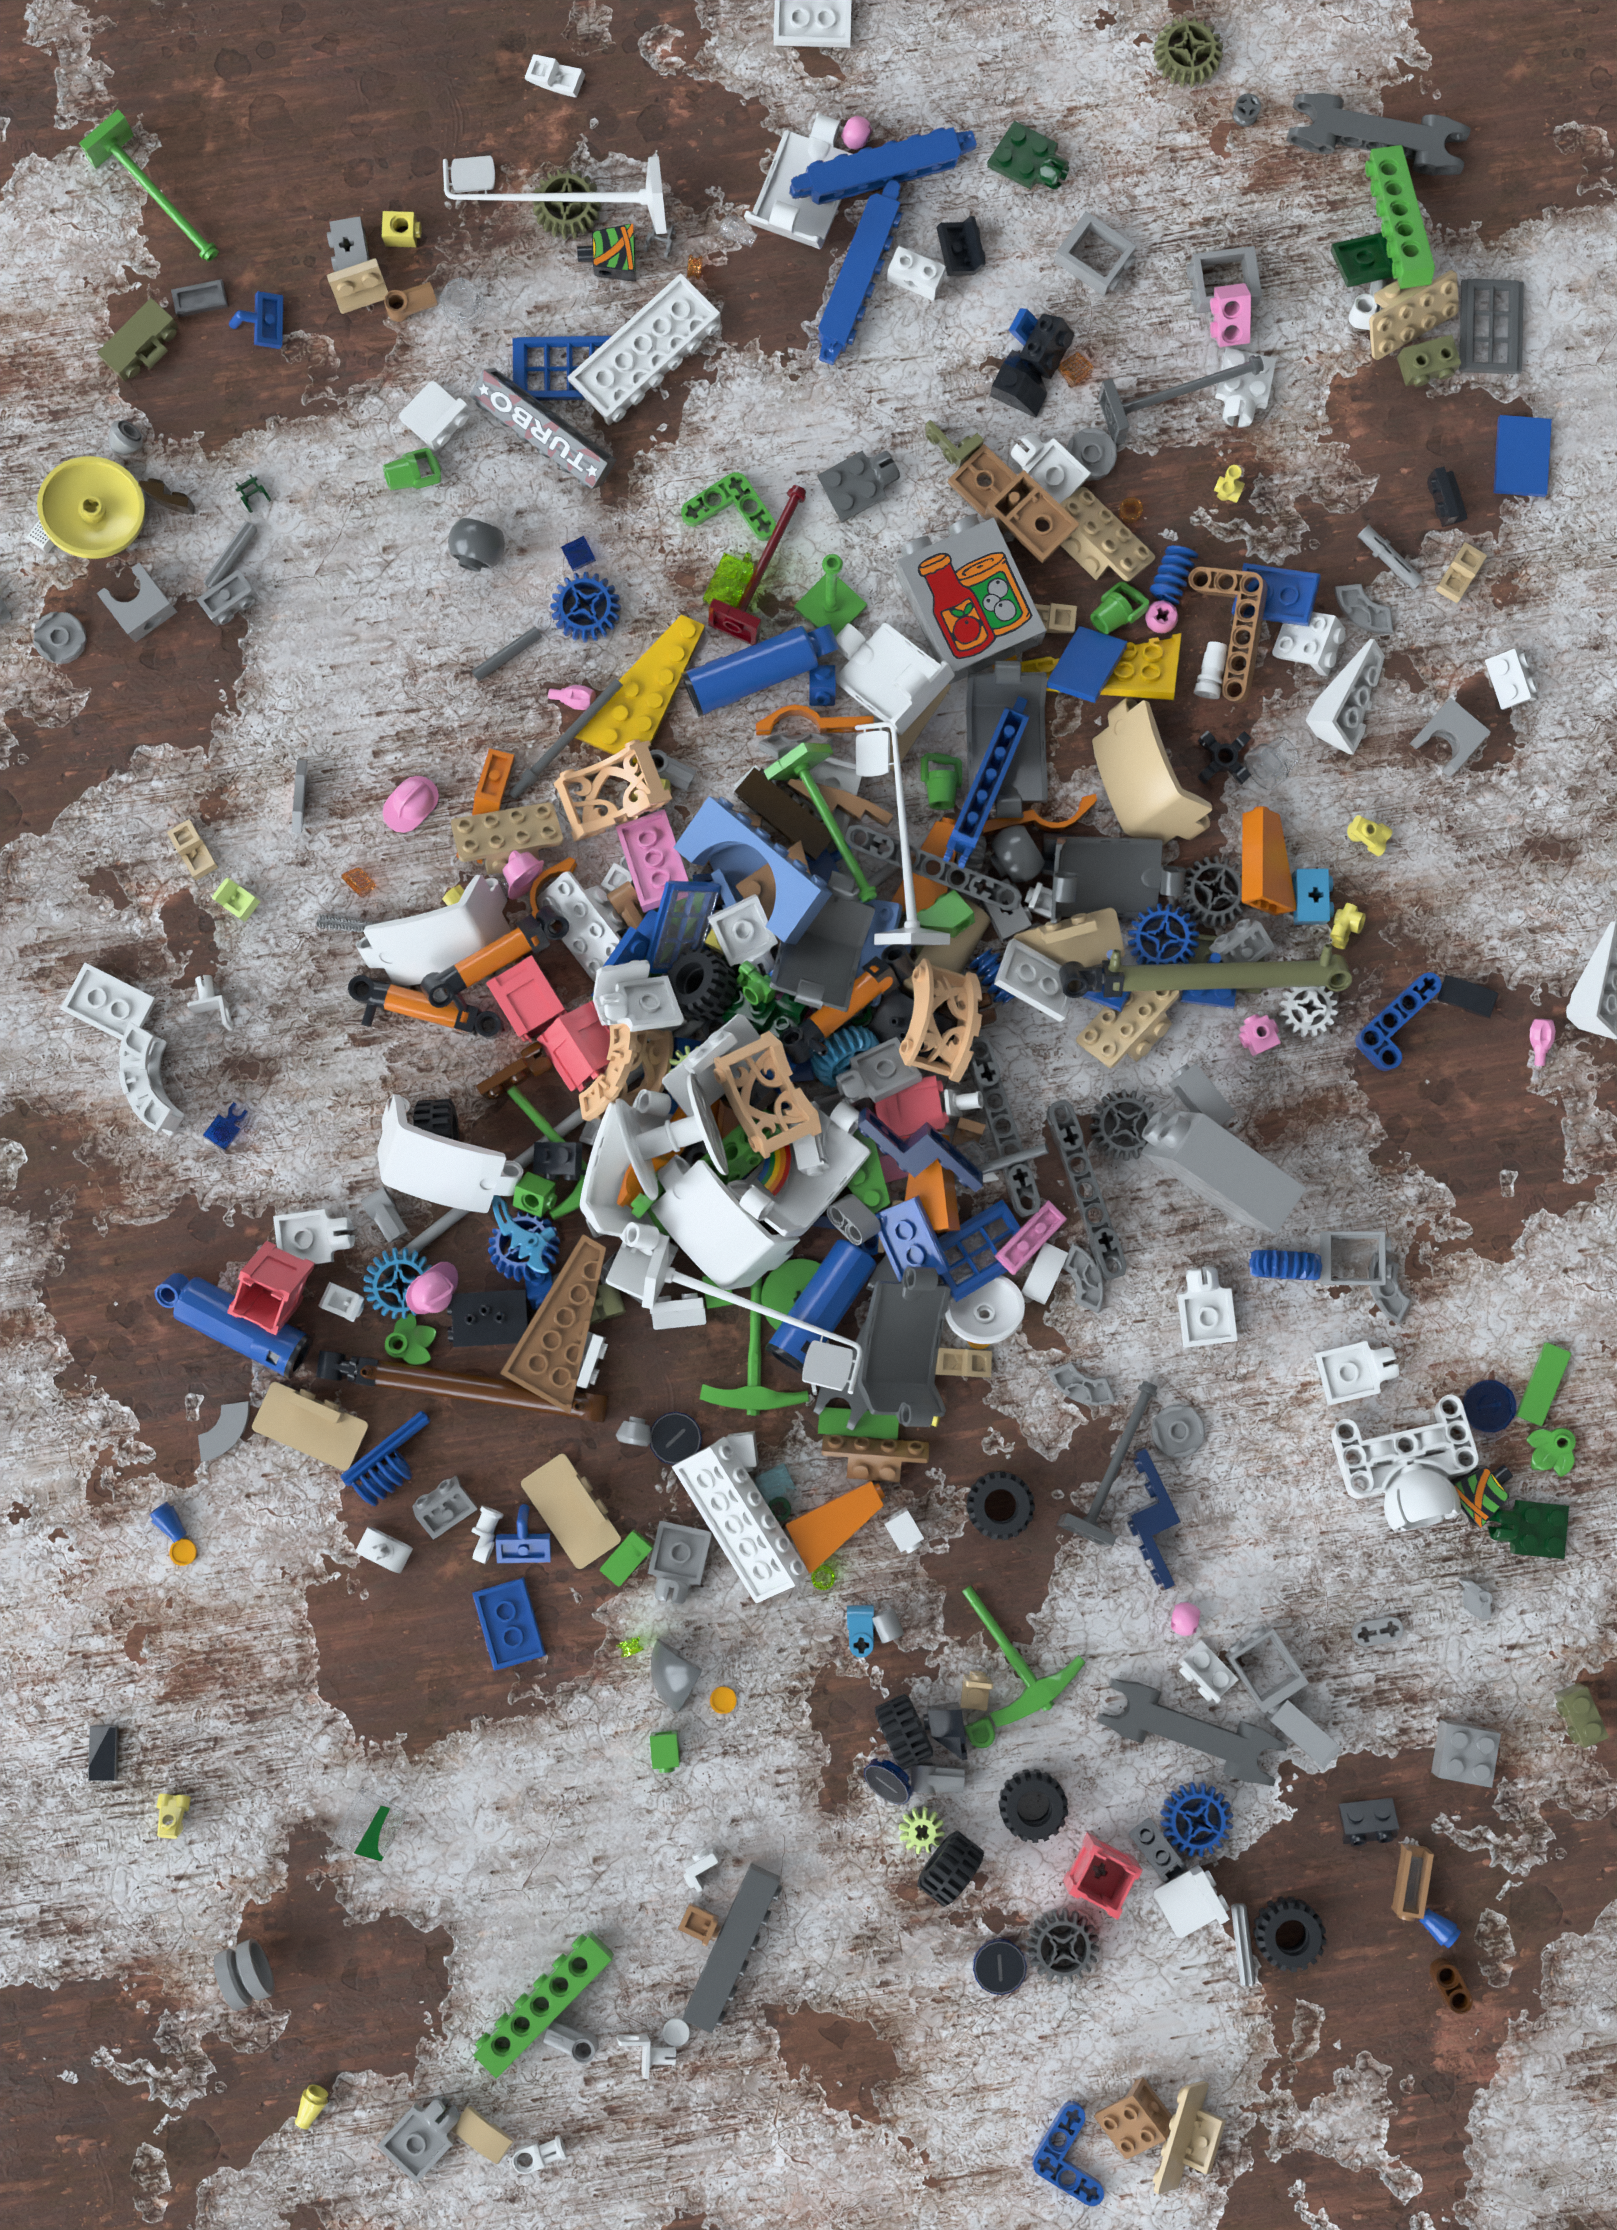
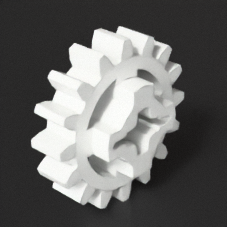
[1279,986,1338,1037]

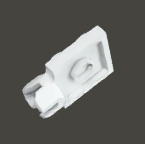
[1215,348,1276,428]
[1011,433,1092,504]
[707,894,778,975]
[598,976,684,1032]
[273,1209,355,1265]
[1177,1267,1238,1348]
[1314,1341,1400,1405]

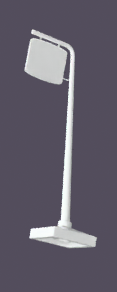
[443,156,667,234]
[855,722,950,946]
[642,1234,862,1394]

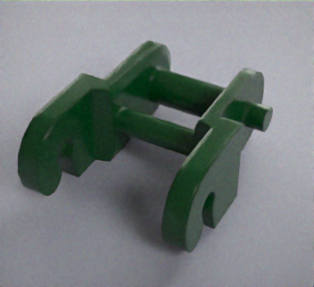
[235,474,272,513]

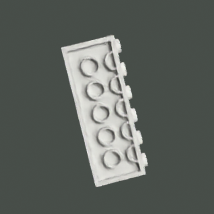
[568,273,721,426]
[672,1437,809,1603]

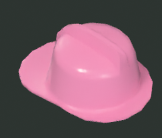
[383,776,439,833]
[503,850,544,900]
[406,1262,458,1314]

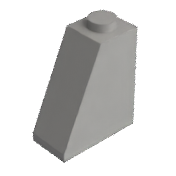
[1265,1699,1342,1768]

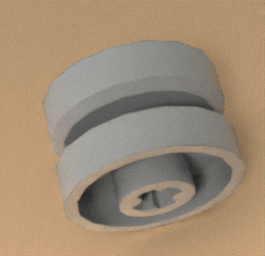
[213,1938,275,2011]

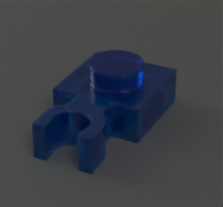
[203,1102,248,1152]

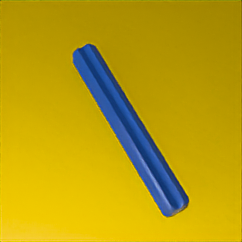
[340,1411,430,1486]

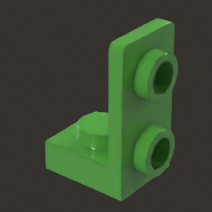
[600,1529,654,1586]

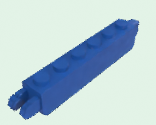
[789,127,977,205]
[818,180,903,365]
[943,696,1030,869]

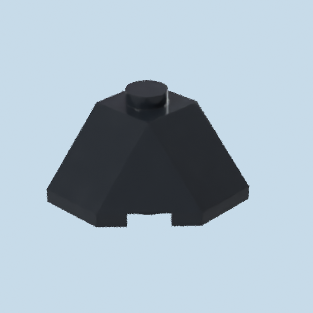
[990,350,1048,418]
[923,1702,968,1760]

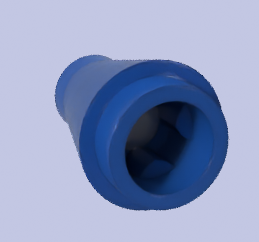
[149,1501,187,1543]
[1418,1908,1461,1948]

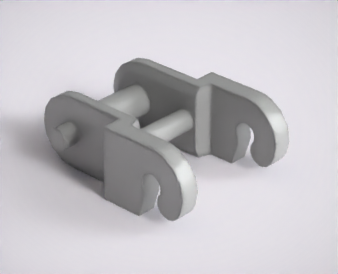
[643,224,676,258]

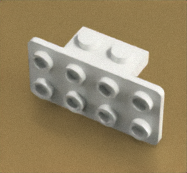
[537,871,628,982]
[662,1014,764,1117]

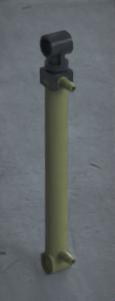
[1059,944,1352,998]

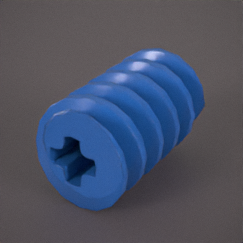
[1150,545,1198,605]
[969,948,1016,1006]
[352,1449,412,1506]

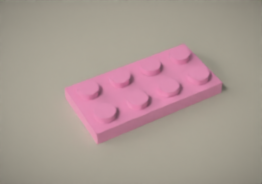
[615,809,689,912]

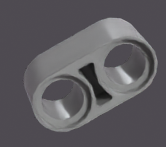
[827,1194,881,1245]

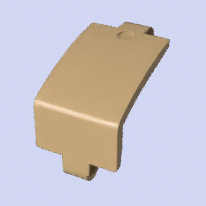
[1092,697,1212,846]

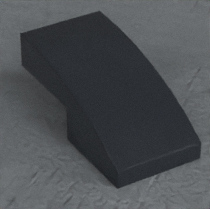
[1437,975,1499,1019]

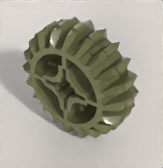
[1153,16,1223,88]
[532,168,602,240]

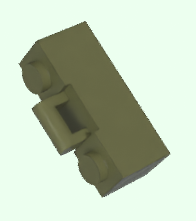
[97,298,178,382]

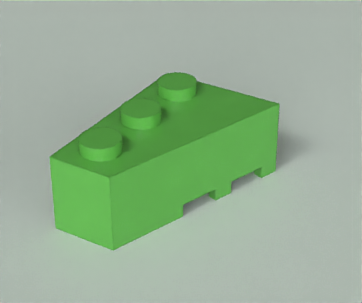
[847,1129,891,1214]

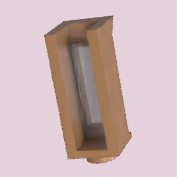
[1391,1843,1434,1921]

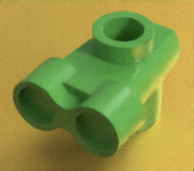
[737,960,776,1005]

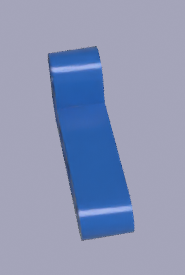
[1355,972,1442,1071]

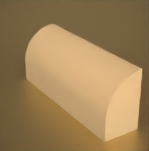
[903,896,991,1008]

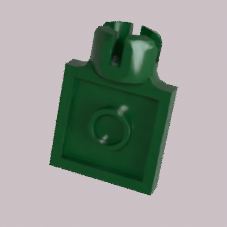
[987,120,1069,190]
[1331,232,1393,288]
[1488,1500,1569,1559]

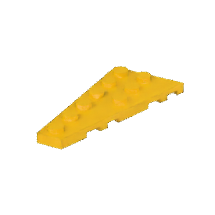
[574,614,705,765]
[1020,633,1181,700]

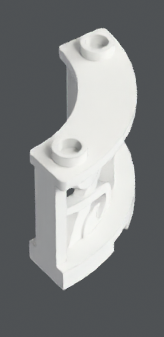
[118,1022,185,1136]

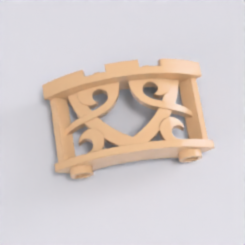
[553,739,672,842]
[899,958,982,1083]
[579,1023,674,1121]
[713,1031,822,1159]

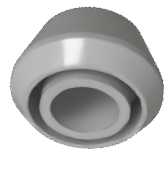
[108,420,143,455]
[616,1416,652,1446]

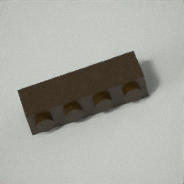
[733,767,833,862]

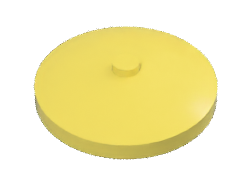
[37,456,145,559]

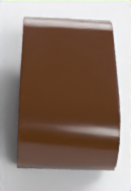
[1429,1958,1473,2014]

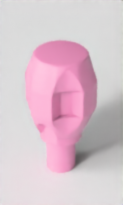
[548,685,596,710]
[1530,1019,1556,1066]

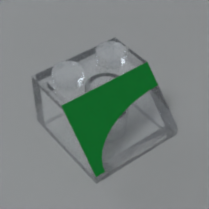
[330,1786,409,1861]

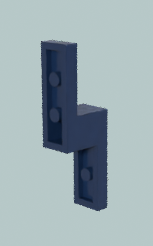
[858,1107,983,1192]
[1127,1448,1181,1590]

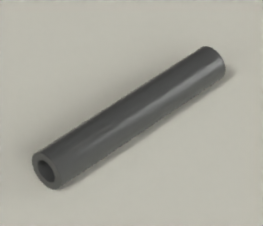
[471,626,542,682]

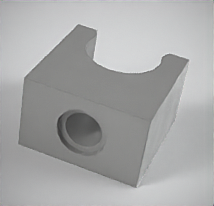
[97,563,177,643]
[1409,698,1491,777]

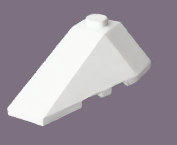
[1306,639,1385,754]
[1566,921,1617,1039]

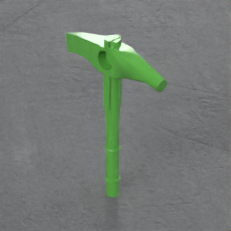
[507,1085,588,1220]
[700,1276,809,1416]
[962,1585,1086,1727]

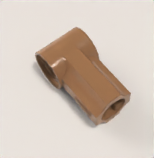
[384,282,438,322]
[606,881,647,929]

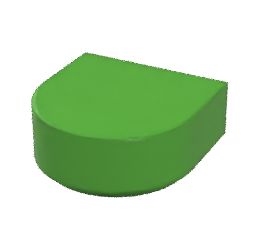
[964,1716,995,1748]

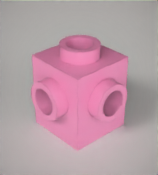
[1238,1013,1281,1057]

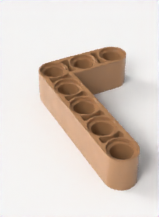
[1188,567,1268,704]

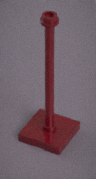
[708,485,806,646]

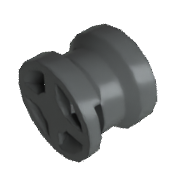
[1232,93,1261,127]

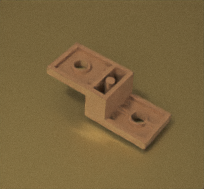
[947,444,1080,563]

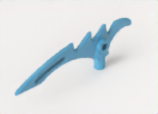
[492,1195,556,1273]

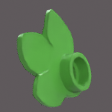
[385,1314,437,1365]
[1526,1428,1576,1477]

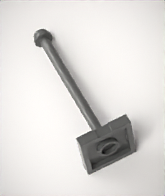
[1098,355,1264,446]
[1056,1381,1158,1547]

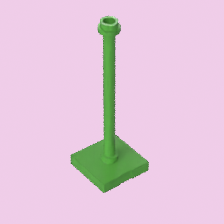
[79,109,219,262]
[794,554,867,637]
[764,742,878,903]

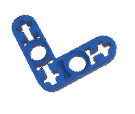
[1032,2101,1104,2206]

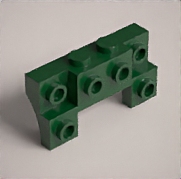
[717,955,810,1039]

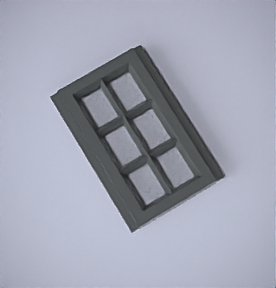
[1459,278,1524,374]

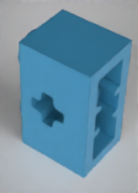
[1292,869,1334,925]

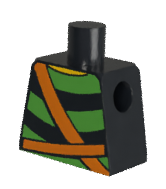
[577,224,636,282]
[1450,1464,1513,1528]

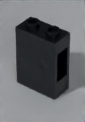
[868,988,957,1063]
[447,1289,530,1347]

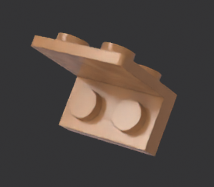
[1094,2077,1172,2159]

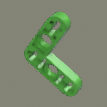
[681,472,776,541]

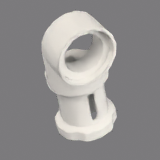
[472,1506,504,1564]
[512,2135,567,2174]

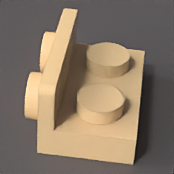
[327,258,388,314]

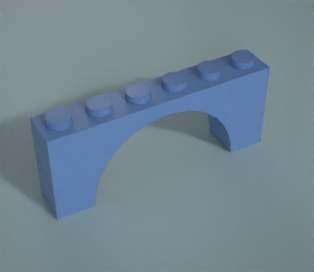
[673,796,833,945]

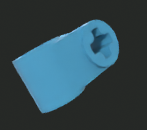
[847,1605,874,1658]

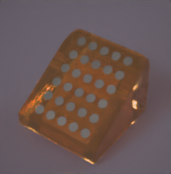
[1058,352,1094,388]
[341,867,376,898]

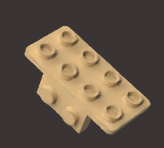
[1369,270,1459,360]
[1060,487,1155,581]
[451,802,563,875]
[1014,907,1125,967]
[1076,990,1181,1068]
[252,1382,369,1471]
[521,1454,621,1569]
[1153,2081,1226,2194]

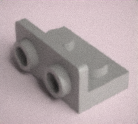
[1209,917,1276,963]
[412,1476,477,1540]

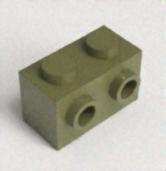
[1397,335,1461,387]
[1554,1683,1609,1748]

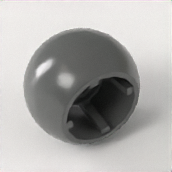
[448,518,505,572]
[989,825,1045,883]

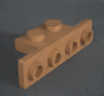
[822,1435,929,1482]

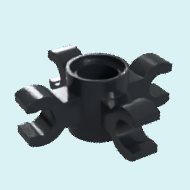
[1197,730,1251,785]

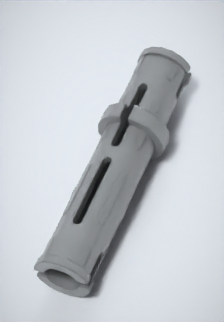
[1357,524,1424,591]

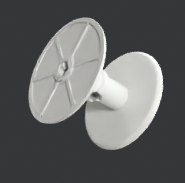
[615,1073,729,1201]

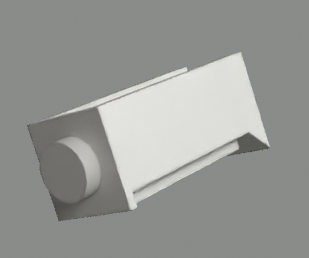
[785,1101,830,1177]

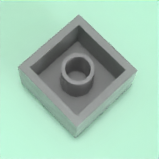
[1431,1719,1501,1788]

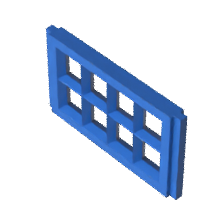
[512,336,612,401]

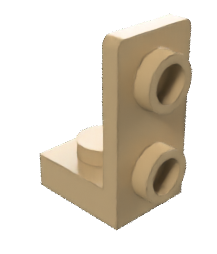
[960,1670,993,1711]

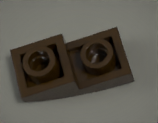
[138,478,195,515]

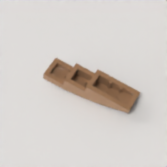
[788,779,893,828]

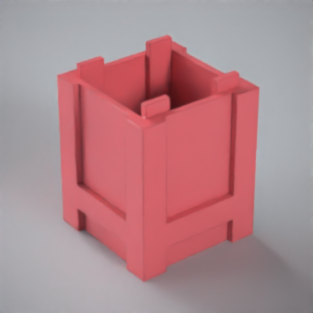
[486,955,567,1044]
[537,1000,611,1092]
[873,1075,949,1139]
[227,1241,315,1335]
[1063,1832,1143,1920]

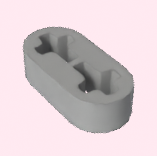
[1351,1616,1404,1647]

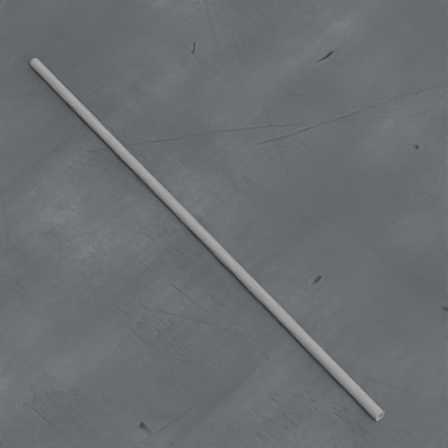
[382,829,931,1277]

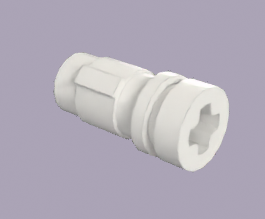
[1194,642,1228,699]

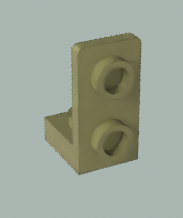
[925,420,984,468]

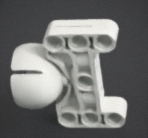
[1331,1395,1479,1532]

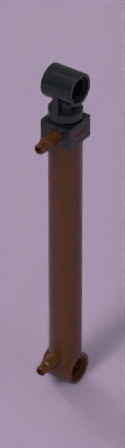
[315,1350,609,1423]

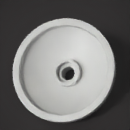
[945,1273,1025,1344]

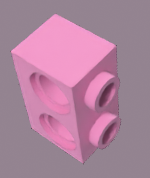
[1210,283,1251,347]

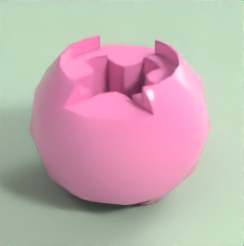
[841,115,872,150]
[1145,600,1178,634]
[1171,1602,1200,1636]

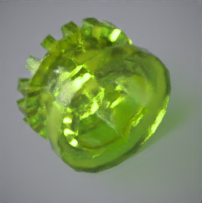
[811,1565,835,1590]
[617,1636,644,1658]

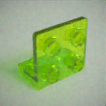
[702,552,754,608]

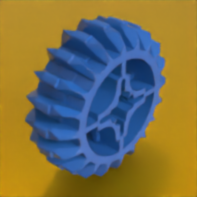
[550,571,621,643]
[1128,903,1199,965]
[488,1211,560,1282]
[1249,1250,1322,1281]
[1160,1782,1233,1857]

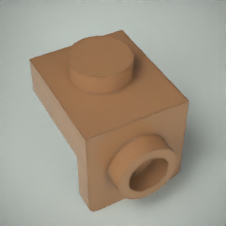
[678,1903,721,1947]

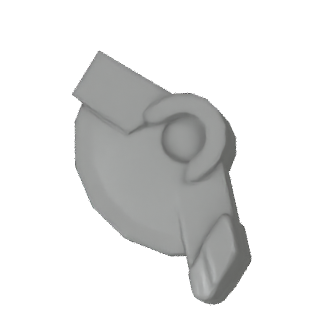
[1458,1577,1493,1620]

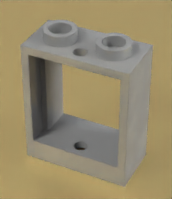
[1054,211,1137,296]
[1186,246,1262,313]
[1168,1063,1236,1126]
[1320,1231,1391,1286]
[1225,1625,1309,1713]

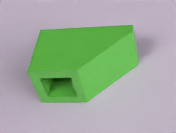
[917,890,975,938]

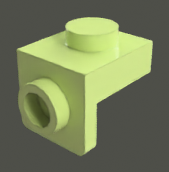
[212,877,261,922]

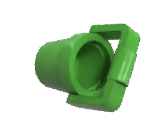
[383,448,442,491]
[1090,582,1149,635]
[920,752,962,810]

